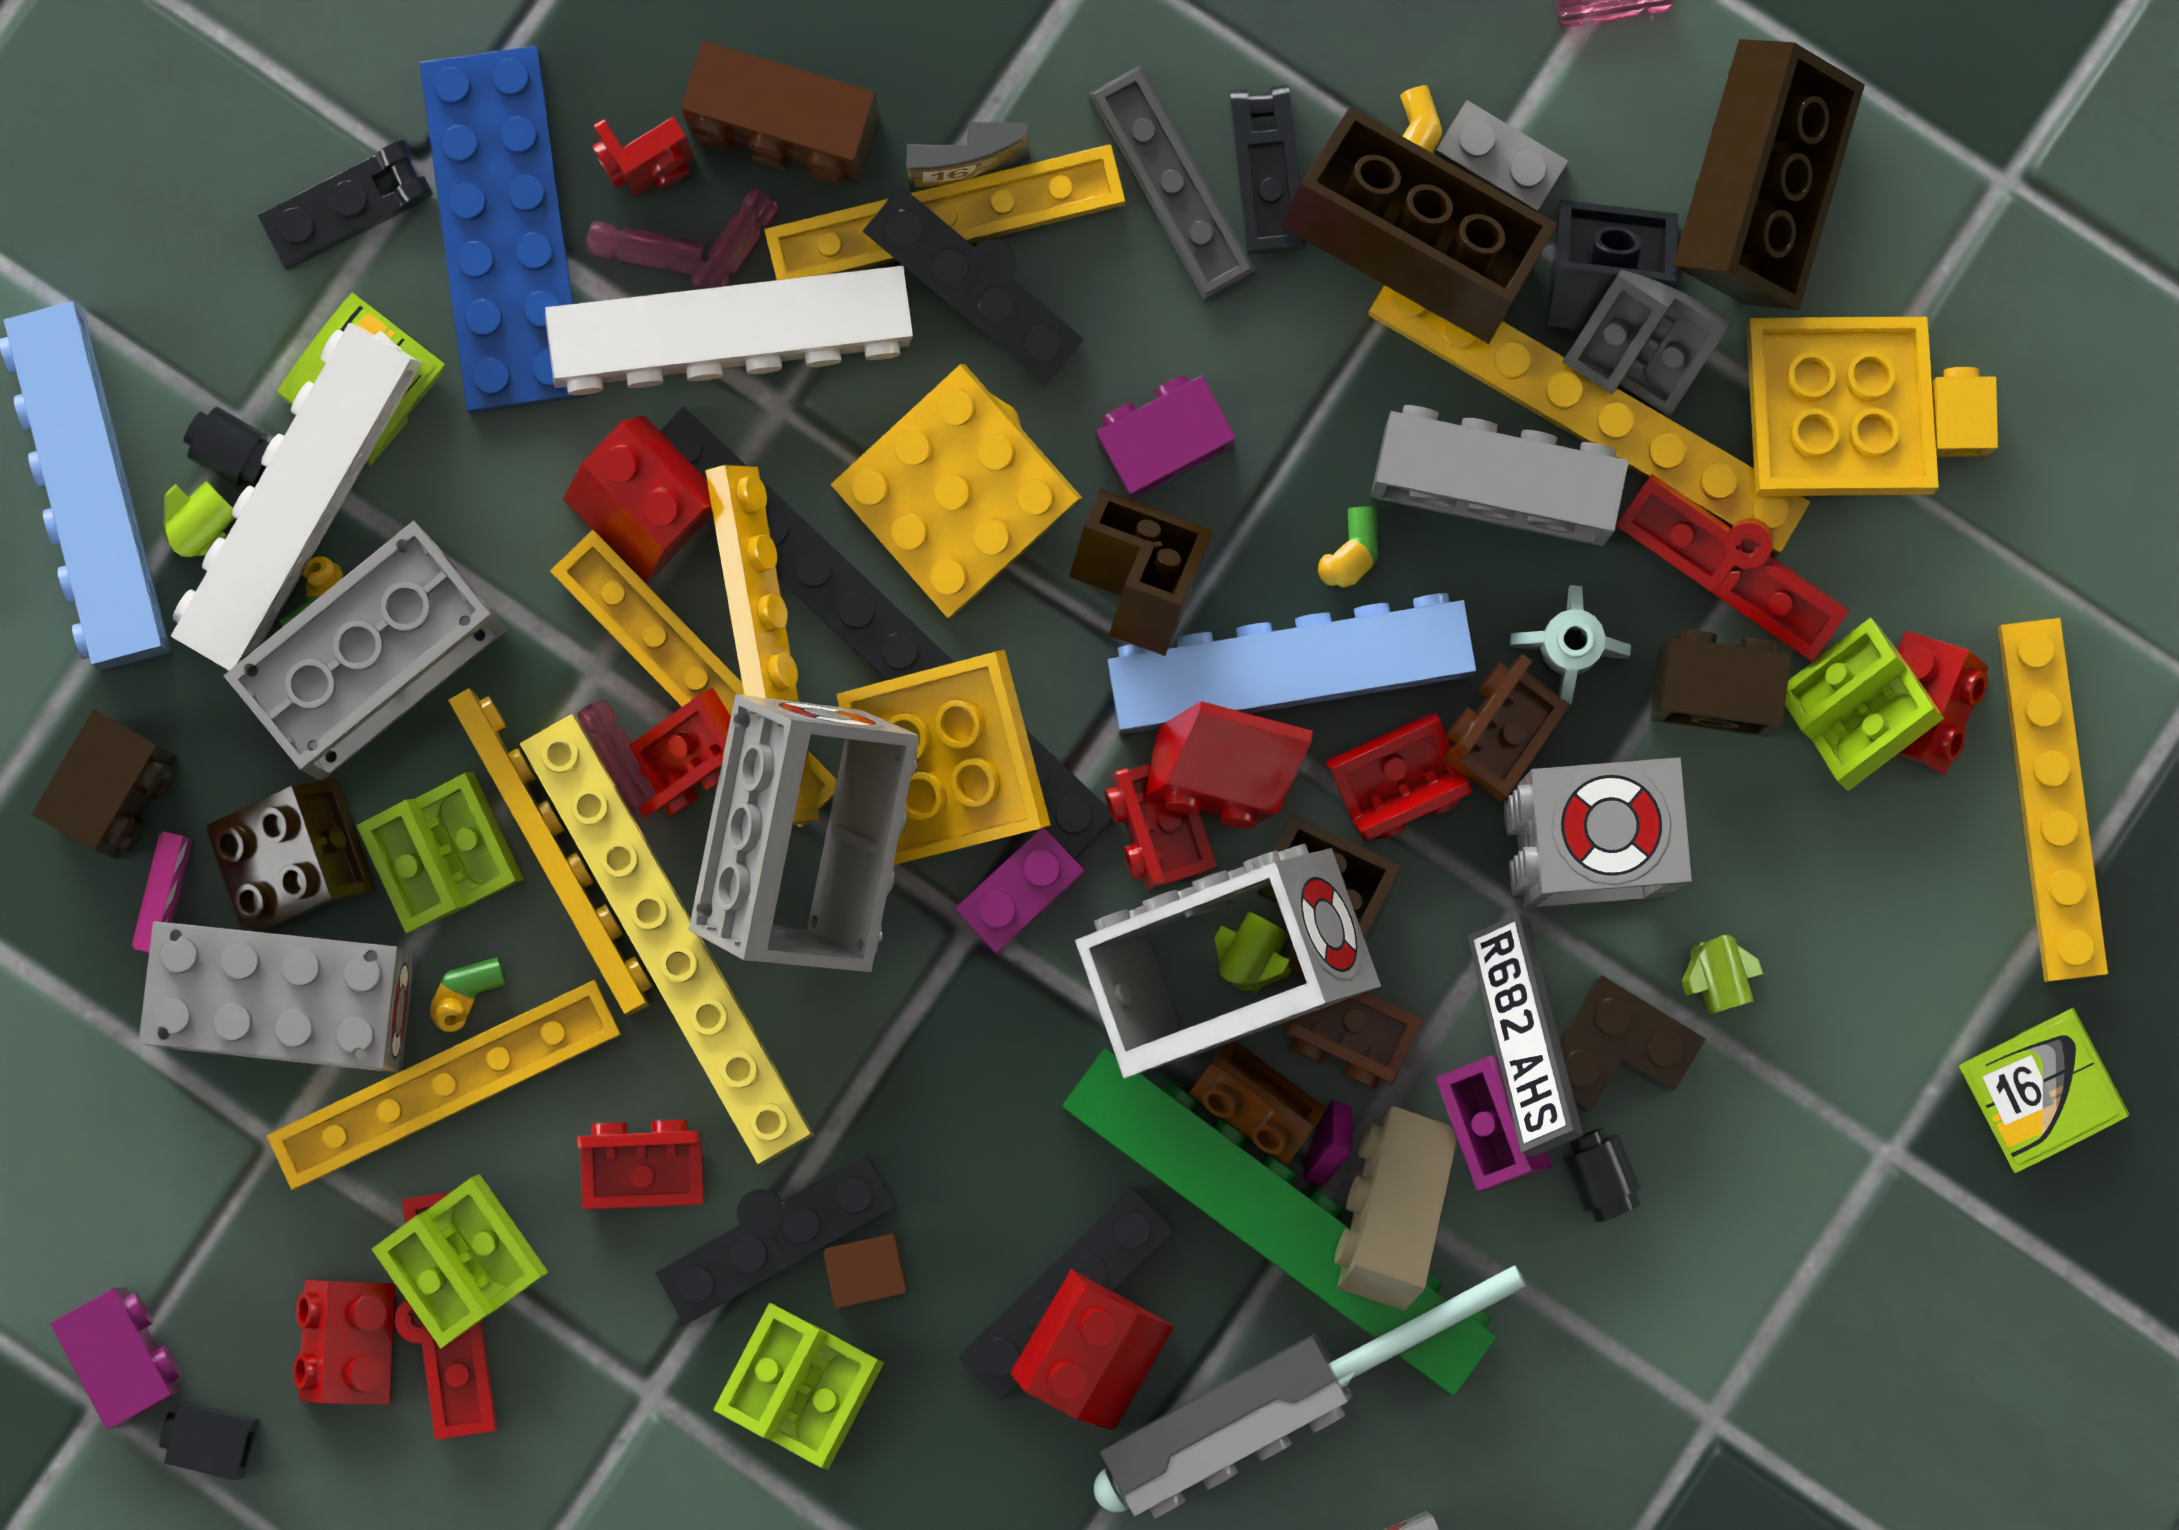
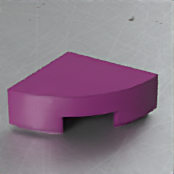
[1304,1100,1353,1186]

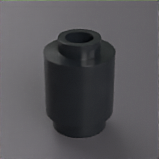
[183,407,270,488]
[1562,1128,1640,1222]

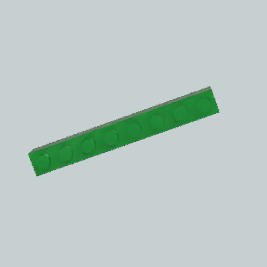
[1062,1048,1497,1396]

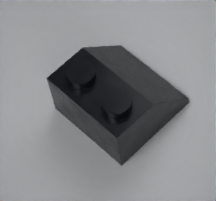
[1548,200,1678,332]

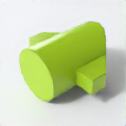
[162,481,235,557]
[1214,912,1291,994]
[1681,935,1763,1015]

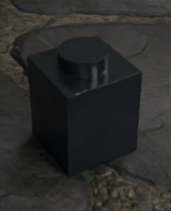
[159,1402,259,1480]

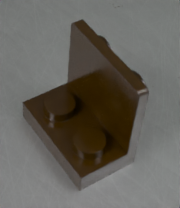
[207,778,376,932]

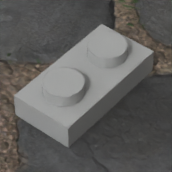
[1435,100,1568,213]

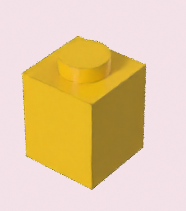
[1932,367,1998,457]

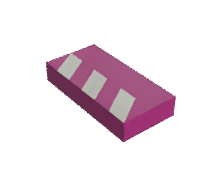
[132,831,193,953]

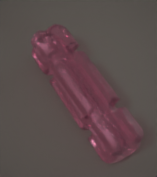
[1555,0,1673,27]
[691,189,777,290]
[586,221,704,275]
[577,700,656,812]

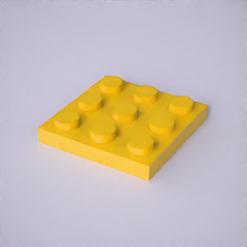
[1746,317,1939,496]
[830,364,1083,618]
[836,649,1051,865]

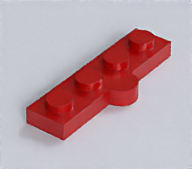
[1616,474,1849,662]
[394,1192,498,1440]

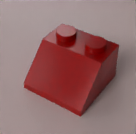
[563,415,713,584]
[1146,701,1313,829]
[1010,1269,1175,1431]

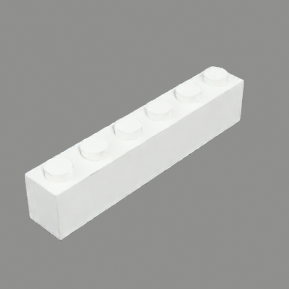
[545,266,913,395]
[171,323,423,670]

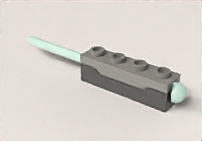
[1094,1265,1526,1518]

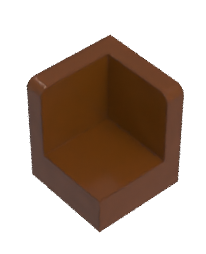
[824,1233,909,1309]

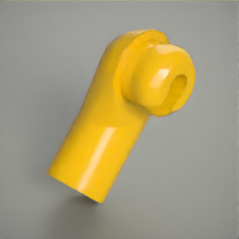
[1400,85,1443,154]

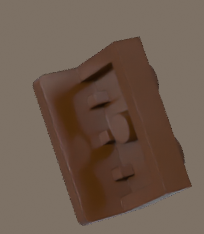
[1442,654,1570,802]
[1282,982,1423,1090]
[1189,1041,1327,1166]

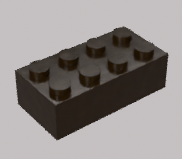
[1673,39,1865,310]
[1281,107,1558,344]

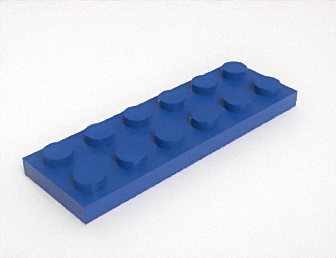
[420,45,587,414]

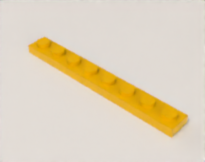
[1368,285,1810,556]

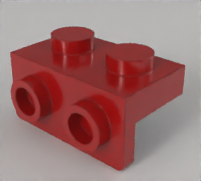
[592,116,695,197]
[1896,630,1988,775]
[625,688,731,819]
[1325,712,1473,841]
[1104,763,1217,892]
[577,1120,705,1209]
[293,1280,395,1405]

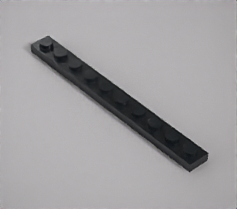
[660,406,1112,859]

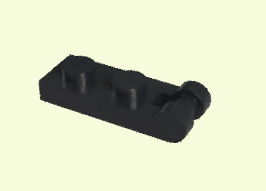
[1229,85,1307,255]
[257,140,433,271]

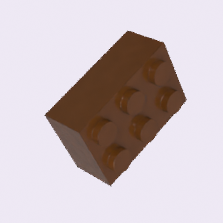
[681,40,880,187]

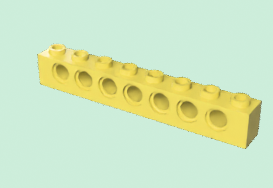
[520,714,814,1165]

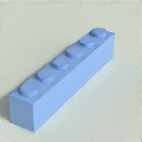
[0,301,171,671]
[1108,593,1476,735]

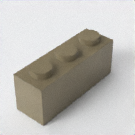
[1334,1106,1457,1311]

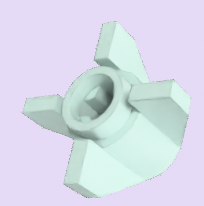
[1509,585,1631,707]

